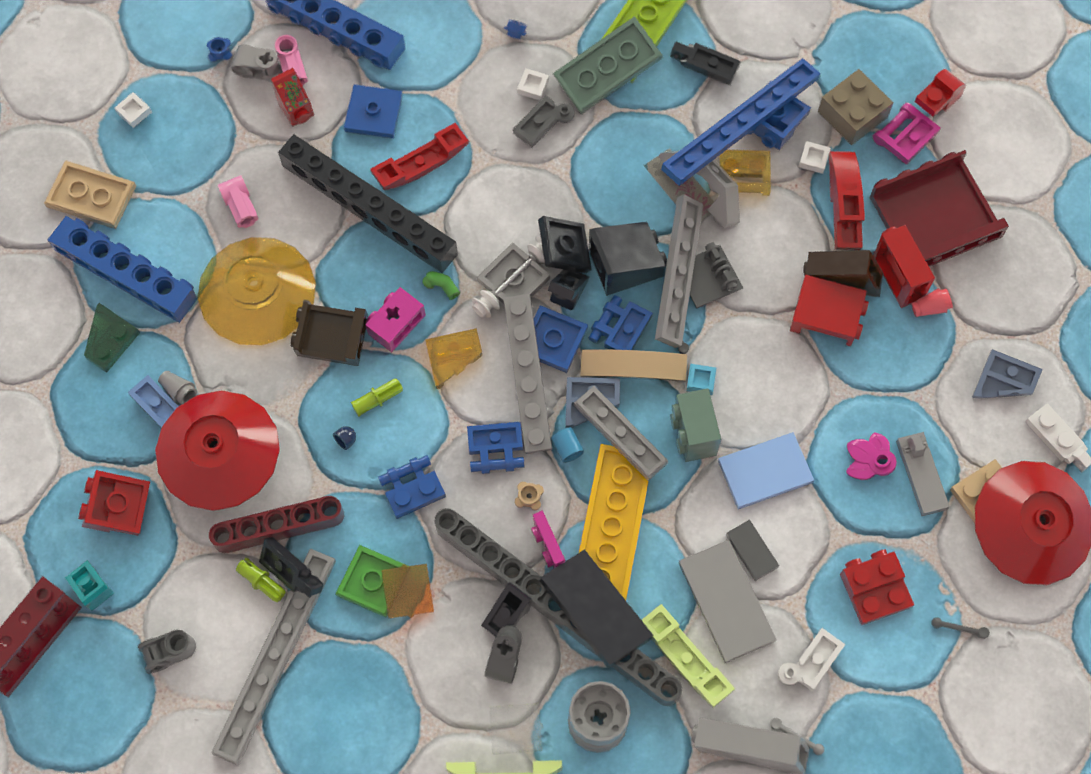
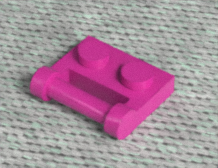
[872,103,941,165]

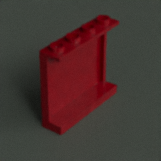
[870,150,1009,267]

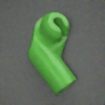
[422,271,460,300]

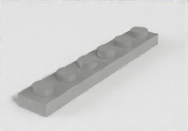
[655,195,704,348]
[504,294,552,454]

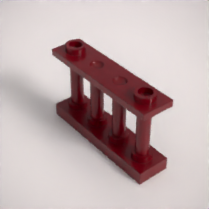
[0,576,82,698]

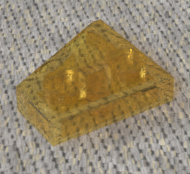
[425,328,483,389]

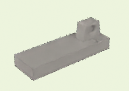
[896,432,950,516]

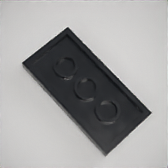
[540,549,654,668]

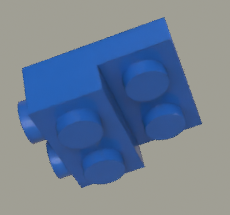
[748,81,811,150]

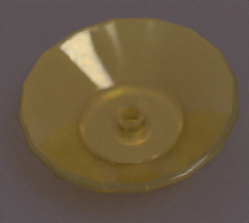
[198,237,316,345]

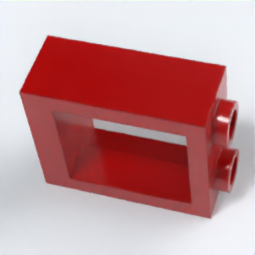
[873,225,935,308]

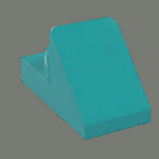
[65,560,114,611]

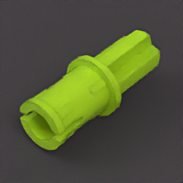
[350,378,403,417]
[236,557,286,602]

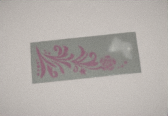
[643,148,714,221]

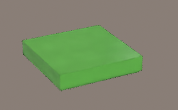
[335,545,410,618]

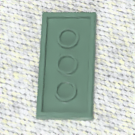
[553,16,663,114]

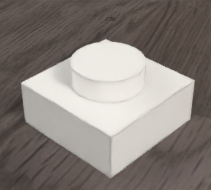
[517,68,549,101]
[115,92,152,128]
[799,141,831,174]

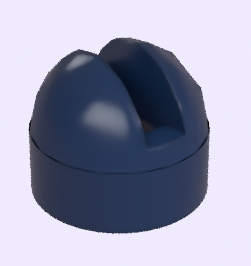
[333,426,356,450]

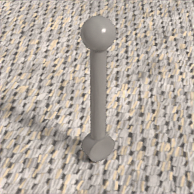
[770,718,824,755]

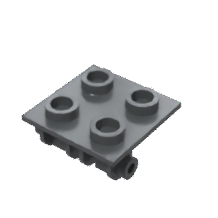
[690,242,743,308]

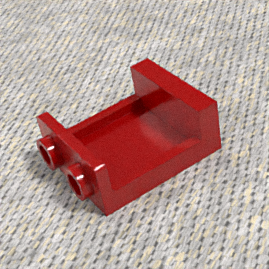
[790,275,869,347]

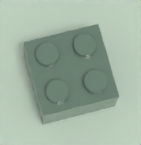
[670,388,721,462]

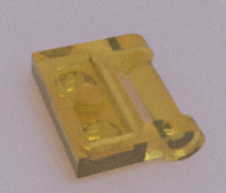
[719,150,771,196]

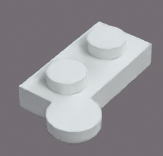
[778,628,845,691]

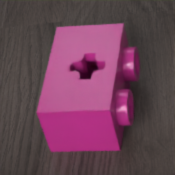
[365,287,426,353]

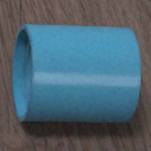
[551,427,584,463]

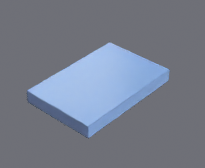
[718,432,814,509]

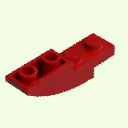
[829,151,865,250]

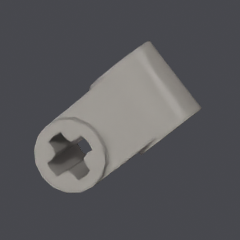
[231,44,282,81]

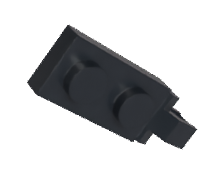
[670,41,741,85]
[259,537,324,597]

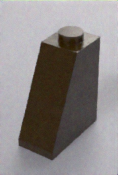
[803,250,883,297]

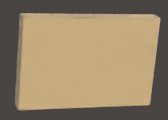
[44,160,136,229]

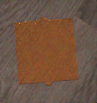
[381,564,434,619]

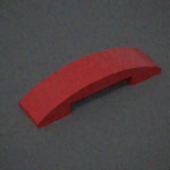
[370,123,469,190]

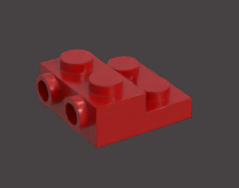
[78,470,150,536]
[840,549,914,626]

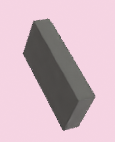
[726,520,779,581]

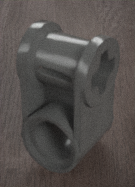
[484,625,522,684]
[137,629,196,674]

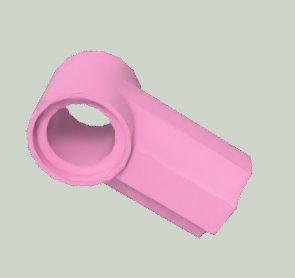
[275,35,308,86]
[218,175,259,228]

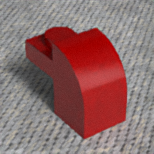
[914,69,966,117]

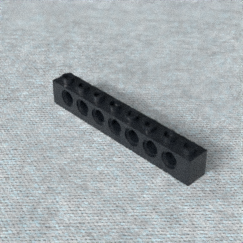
[278,134,458,273]

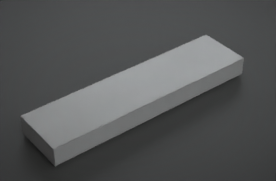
[574,386,668,481]

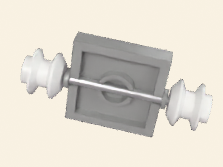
[472,236,550,318]

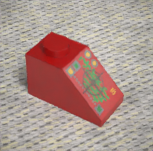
[271,68,314,127]

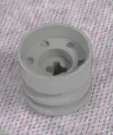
[568,681,630,753]

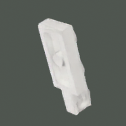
[1025,403,1091,473]

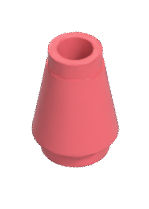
[911,288,953,317]

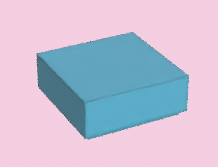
[686,364,716,395]

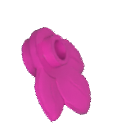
[846,432,897,480]

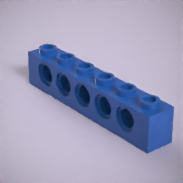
[266,0,406,70]
[47,216,198,323]

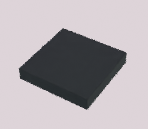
[538,216,592,273]

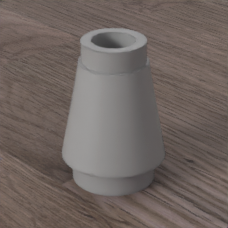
[158,371,197,405]

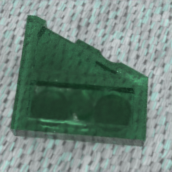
[84,303,140,373]

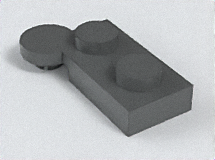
[513,96,575,148]

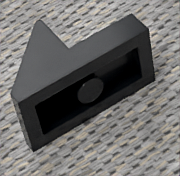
[548,270,590,310]
[481,582,532,637]

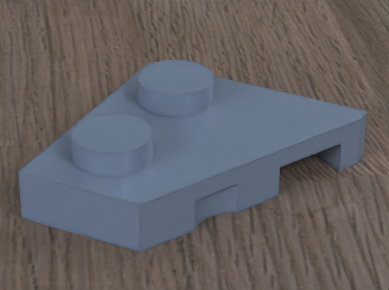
[972,349,1043,399]
[565,377,620,428]

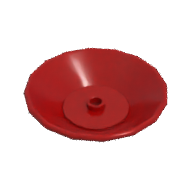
[155,390,280,511]
[975,461,1091,585]

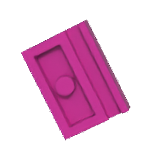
[531,510,565,568]

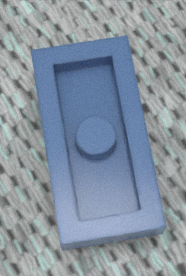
[128,375,179,428]

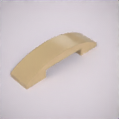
[580,349,687,381]

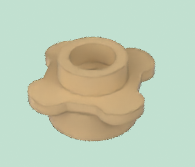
[515,482,544,510]

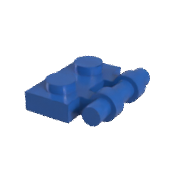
[588,295,653,350]
[467,422,525,474]
[378,455,446,519]

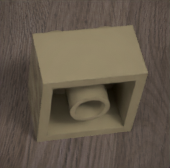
[818,69,894,146]

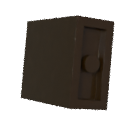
[290,300,369,366]

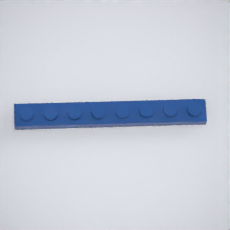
[661,58,821,186]

